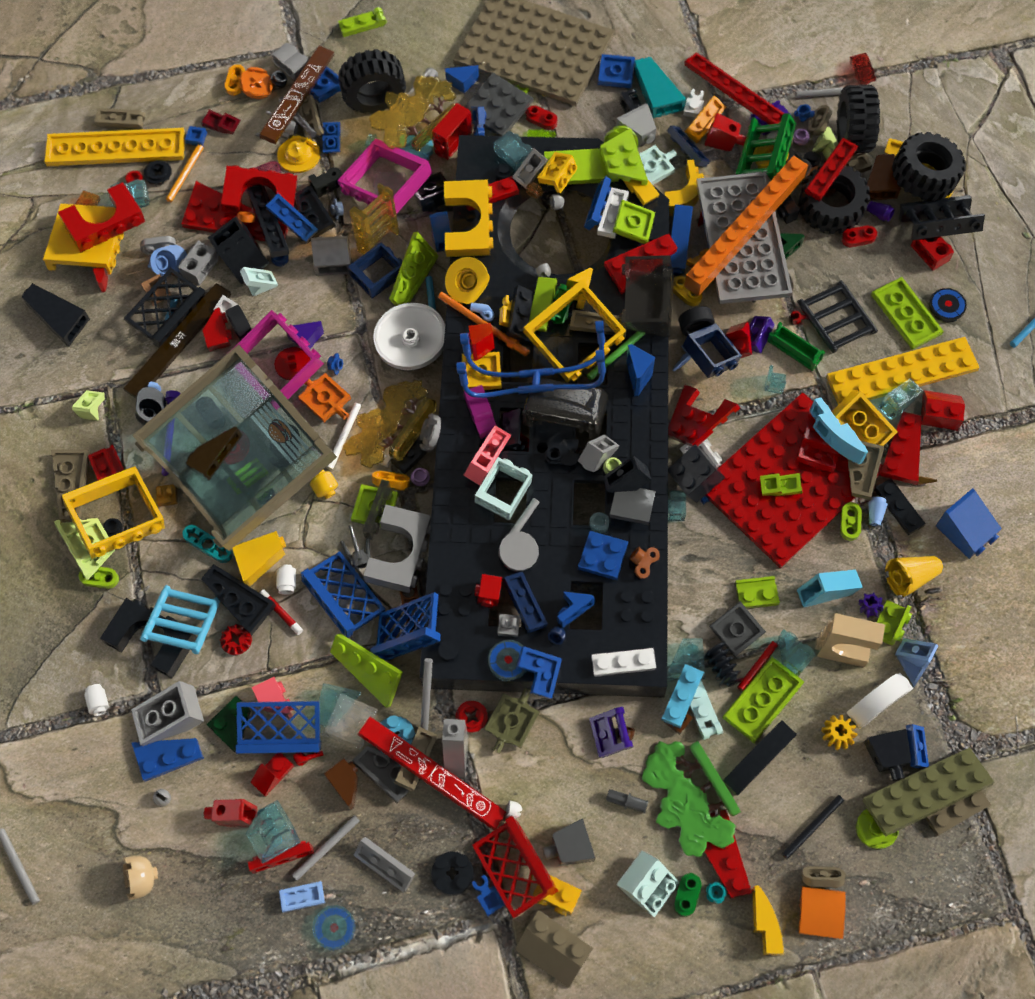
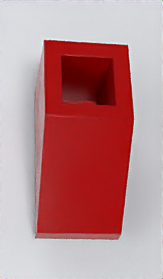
[203,307,233,352]
[468,323,495,361]

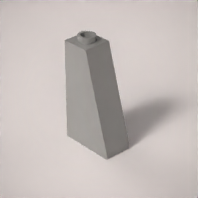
[442,719,469,778]

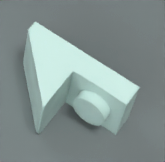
[240,267,278,296]

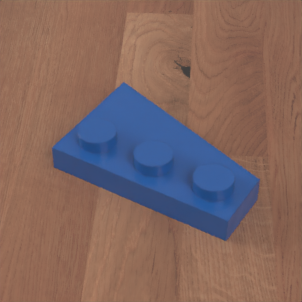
[132,738,204,782]

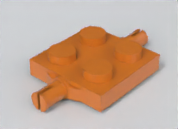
[298,373,351,423]

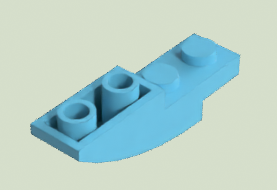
[809,397,868,464]

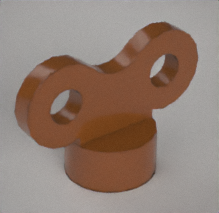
[629,547,660,579]

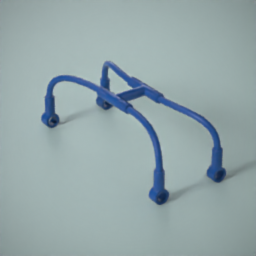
[457,321,606,398]

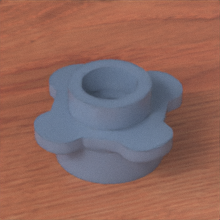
[330,199,344,220]

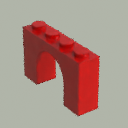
[221,165,297,220]
[58,182,145,252]

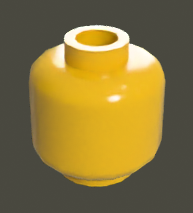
[310,470,338,499]

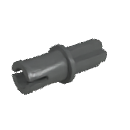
[606,789,649,814]

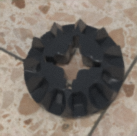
[144,160,172,186]

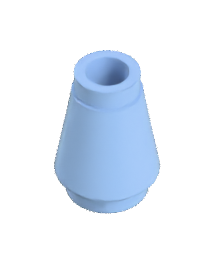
[868,497,888,526]

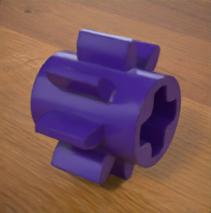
[858,592,884,618]

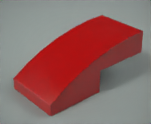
[93,267,108,293]

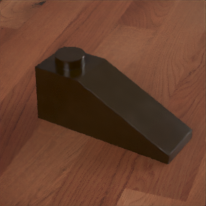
[186,426,243,481]

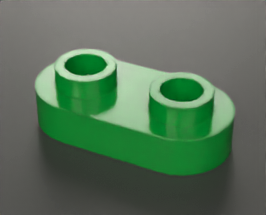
[674,873,702,917]

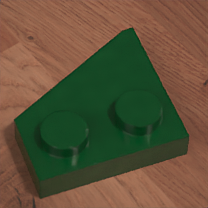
[206,696,251,752]

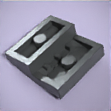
[610,488,656,525]

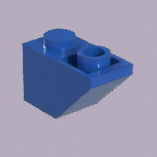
[429,211,451,252]

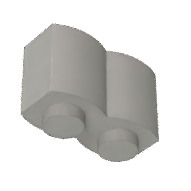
[271,43,309,80]

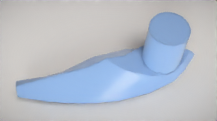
[673,346,691,371]

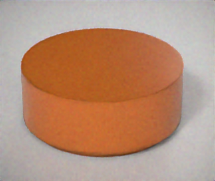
[237,212,256,222]

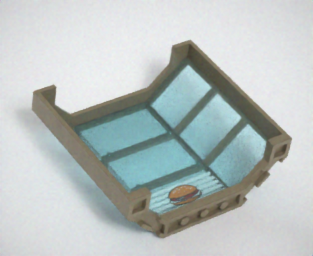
[132,344,337,551]

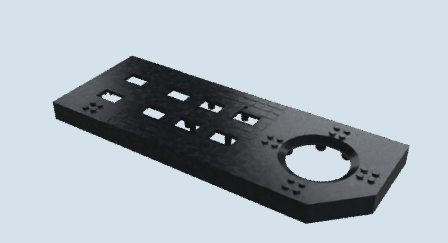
[419,135,669,698]

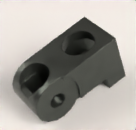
[308,167,342,197]

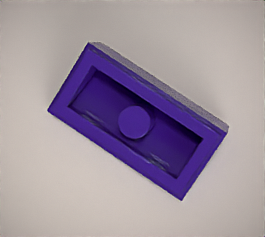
[749,316,775,353]

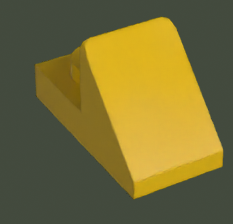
[566,268,593,309]

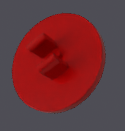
[274,347,311,380]

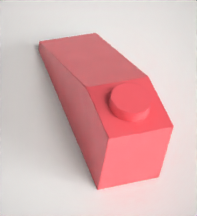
[463,425,511,485]

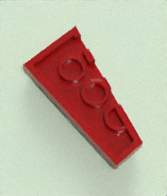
[604,233,678,294]
[880,411,922,486]
[704,809,752,899]

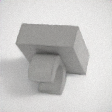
[498,614,520,637]

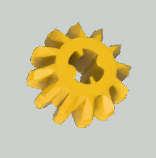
[821,715,857,750]

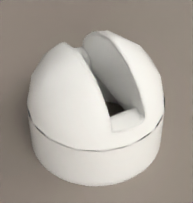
[506,801,522,818]

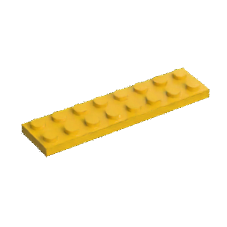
[45,128,185,166]
[826,337,980,405]

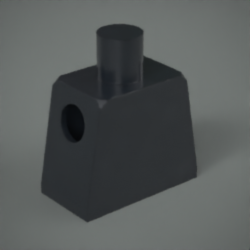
[864,729,911,781]

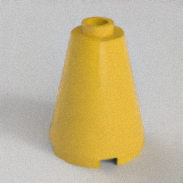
[885,556,943,597]

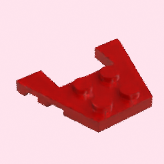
[668,384,740,447]

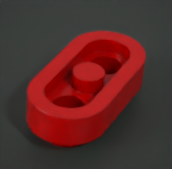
[526,105,558,130]
[841,225,878,248]

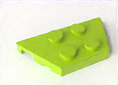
[600,129,648,185]

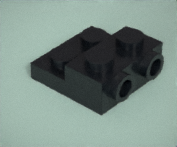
[414,172,447,212]

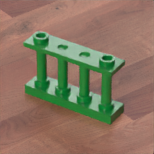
[735,113,796,180]

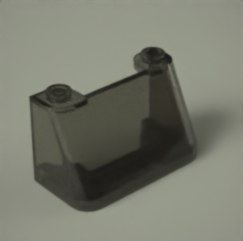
[619,255,673,337]
[522,376,608,439]

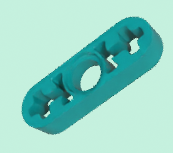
[182,525,233,563]

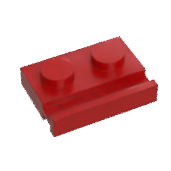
[88,445,125,480]

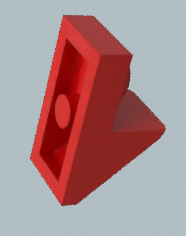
[726,321,752,358]
[250,753,294,797]

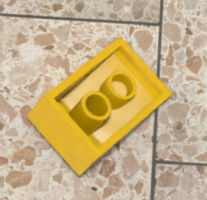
[831,390,898,446]

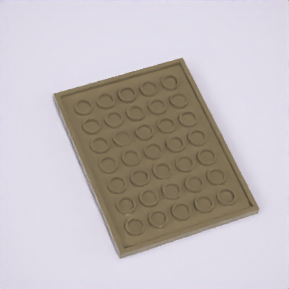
[453,0,615,106]

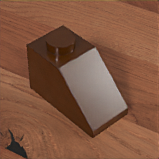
[324,759,359,810]

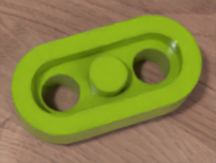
[840,502,862,541]
[78,567,119,589]

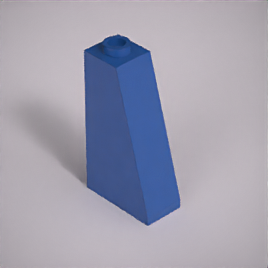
[669,204,693,275]

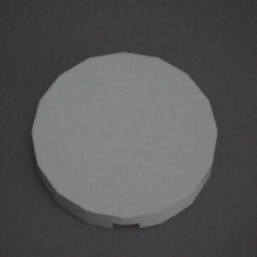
[420,414,441,452]
[499,532,539,572]

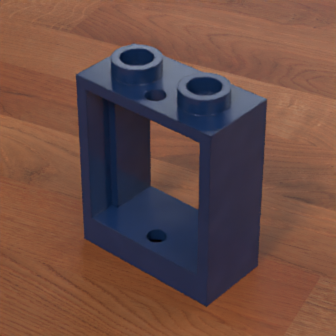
[348,242,403,299]
[682,323,742,378]

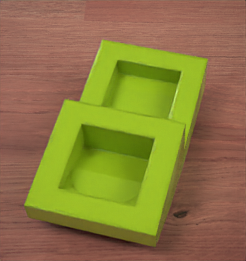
[760,473,802,496]

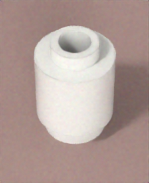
[276,564,296,595]
[84,684,109,716]

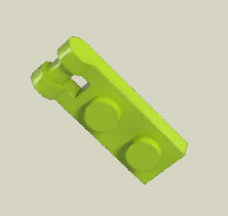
[338,7,387,37]

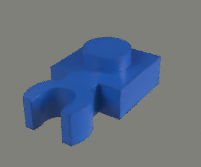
[471,106,486,136]
[472,875,506,917]

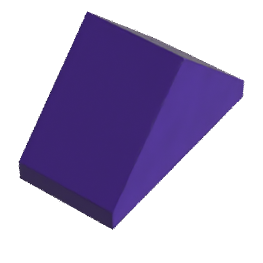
[286,321,324,349]

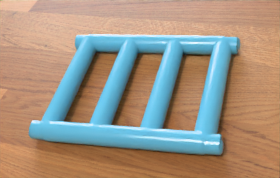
[140,585,220,654]

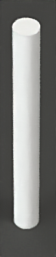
[326,403,361,470]

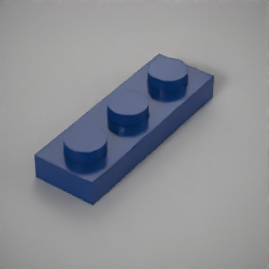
[584,176,612,230]
[266,193,318,243]

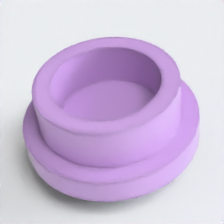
[793,128,810,145]
[411,468,430,486]

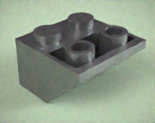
[311,235,352,276]

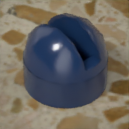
[548,626,566,645]

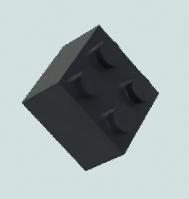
[668,444,726,503]

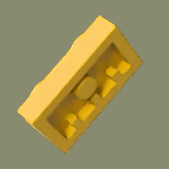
[537,152,577,193]
[532,875,582,916]

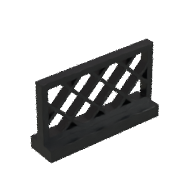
[124,267,206,348]

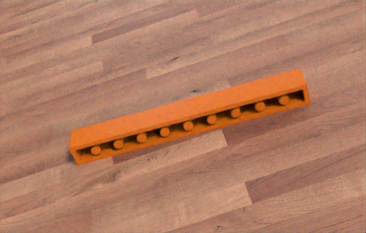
[684,156,808,297]

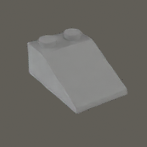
[131,681,204,746]

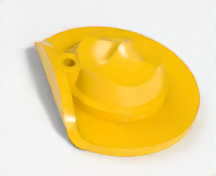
[277,135,320,173]
[445,257,490,304]

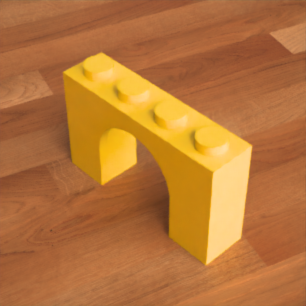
[444,180,493,257]

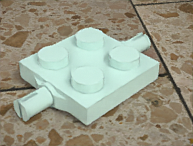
[640,145,677,185]

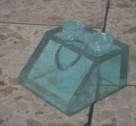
[246,800,301,864]

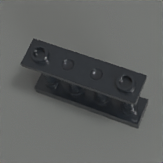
[899,195,985,240]

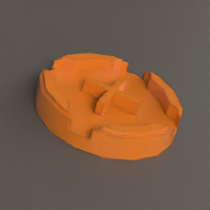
[239,67,273,99]

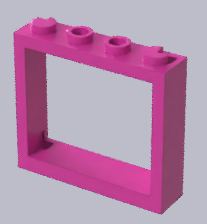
[338,139,432,216]
[232,310,324,410]

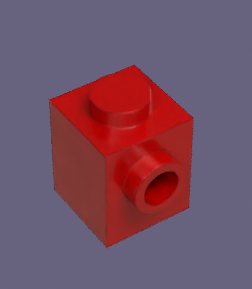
[474,574,502,608]

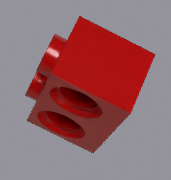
[910,237,954,271]

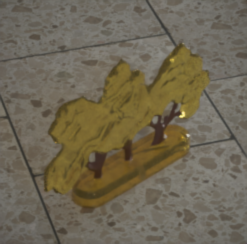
[369,76,456,151]
[343,380,437,468]

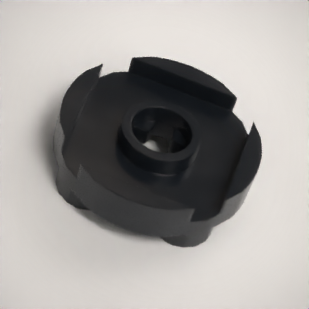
[431,851,474,896]

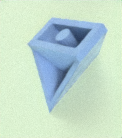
[895,638,938,687]

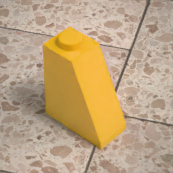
[232,531,287,587]

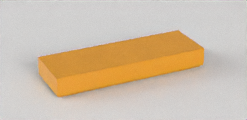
[684,95,726,143]

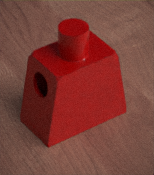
[704,113,747,151]
[204,799,258,828]

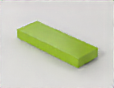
[529,277,558,332]

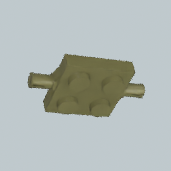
[485,688,540,754]

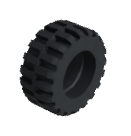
[338,49,406,114]
[837,85,880,154]
[892,132,966,201]
[799,165,870,234]

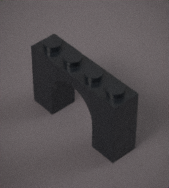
[100,598,197,679]

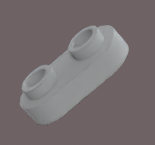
[140,236,176,255]

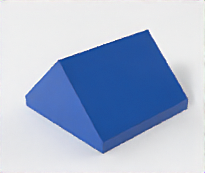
[626,344,655,396]

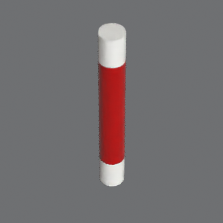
[260,589,303,635]

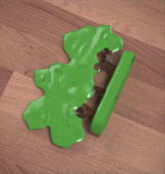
[642,741,741,857]

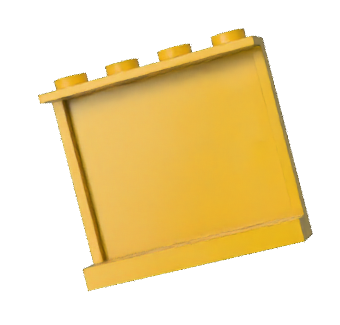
[43,203,124,275]

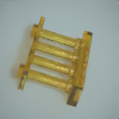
[349,183,399,255]

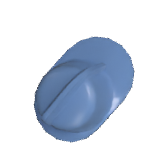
[147,245,187,276]

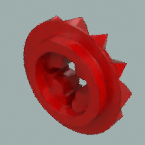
[220,624,252,655]
[455,700,488,733]

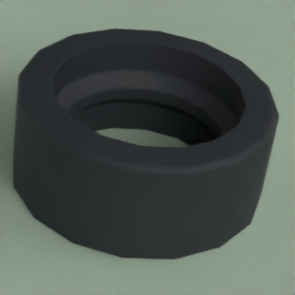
[226,305,252,341]
[678,306,715,336]

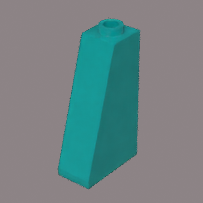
[634,57,686,118]

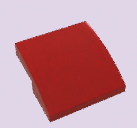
[796,424,839,473]

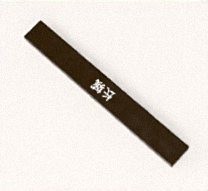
[123,283,231,399]

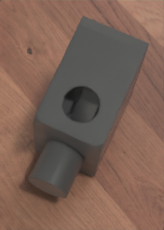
[543,819,596,866]

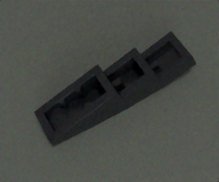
[723,720,797,795]

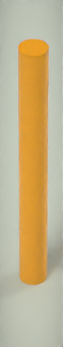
[166,144,204,202]

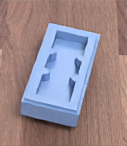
[279,881,325,913]

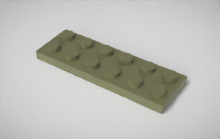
[862,747,994,837]

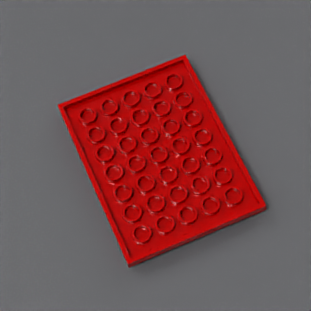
[705,392,883,569]

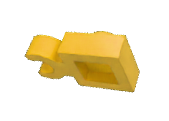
[499,295,512,327]

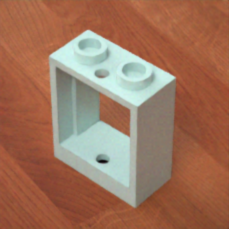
[475,457,532,520]

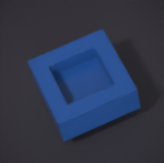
[185,126,207,146]

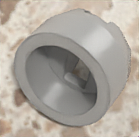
[550,195,564,210]
[535,263,551,277]
[153,789,171,807]

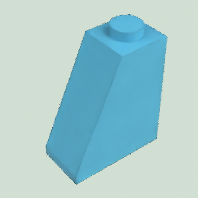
[797,570,863,608]

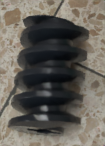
[704,642,744,688]

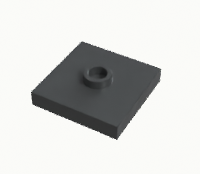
[709,601,766,658]

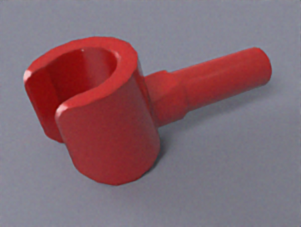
[790,311,815,325]
[293,751,324,766]

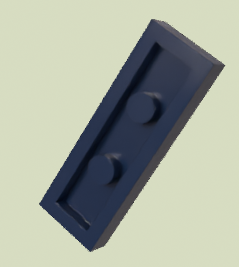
[666,125,710,167]
[503,572,548,633]

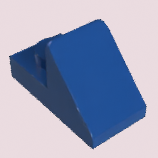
[557,592,595,628]

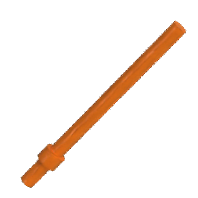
[438,292,530,357]

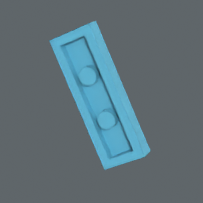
[661,664,704,728]

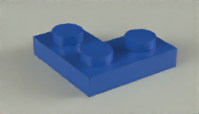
[516,647,562,699]

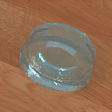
[590,512,609,533]

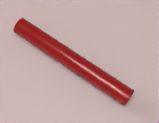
[737,641,778,692]

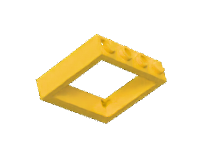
[523,280,626,383]
[62,466,165,559]

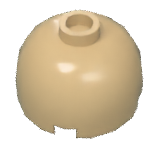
[123,856,158,900]

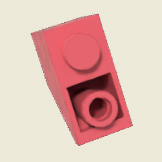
[252,677,294,719]

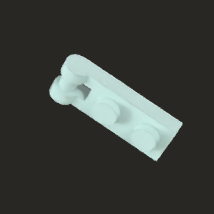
[690,680,723,740]

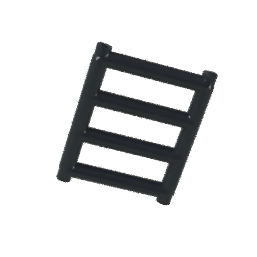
[797,280,878,353]

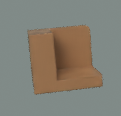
[141,274,172,306]

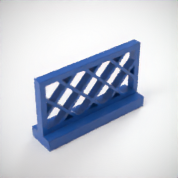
[301,552,386,638]
[370,592,441,661]
[236,701,322,754]

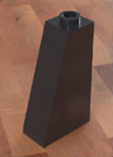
[22,283,90,347]

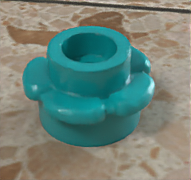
[706,882,727,904]

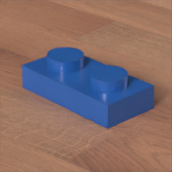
[906,724,929,769]

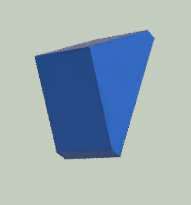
[445,65,479,94]

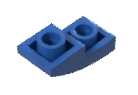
[322,122,341,153]

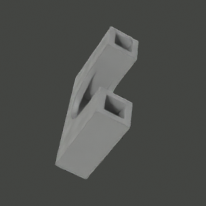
[364,505,431,593]

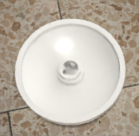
[374,303,445,370]

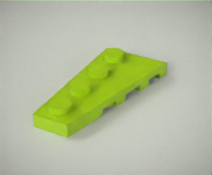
[389,232,439,306]
[330,633,403,708]

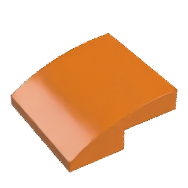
[798,886,846,939]

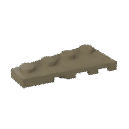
[51,449,90,522]

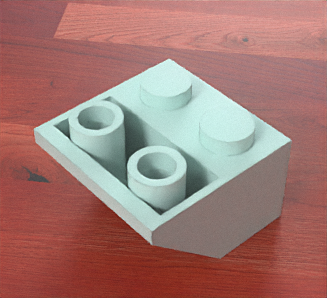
[616,851,680,917]

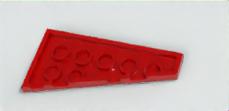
[181,181,288,241]

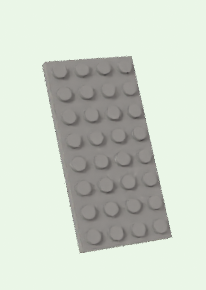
[696,172,793,304]

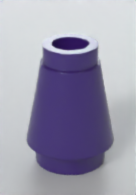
[866,201,895,222]

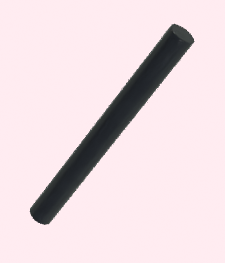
[782,795,844,860]

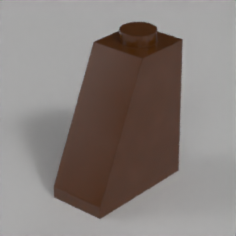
[866,154,901,201]

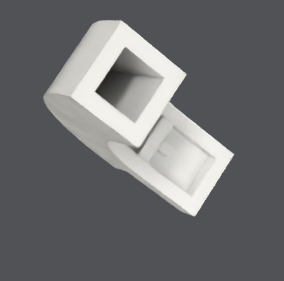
[847,673,914,729]

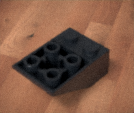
[208,216,270,284]

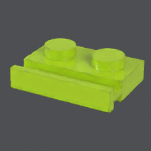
[735,576,780,609]

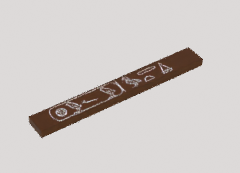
[259,46,334,145]

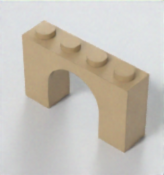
[815,613,885,667]

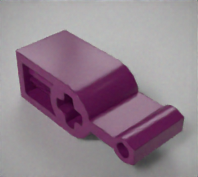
[464,385,497,439]

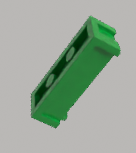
[767,322,825,372]

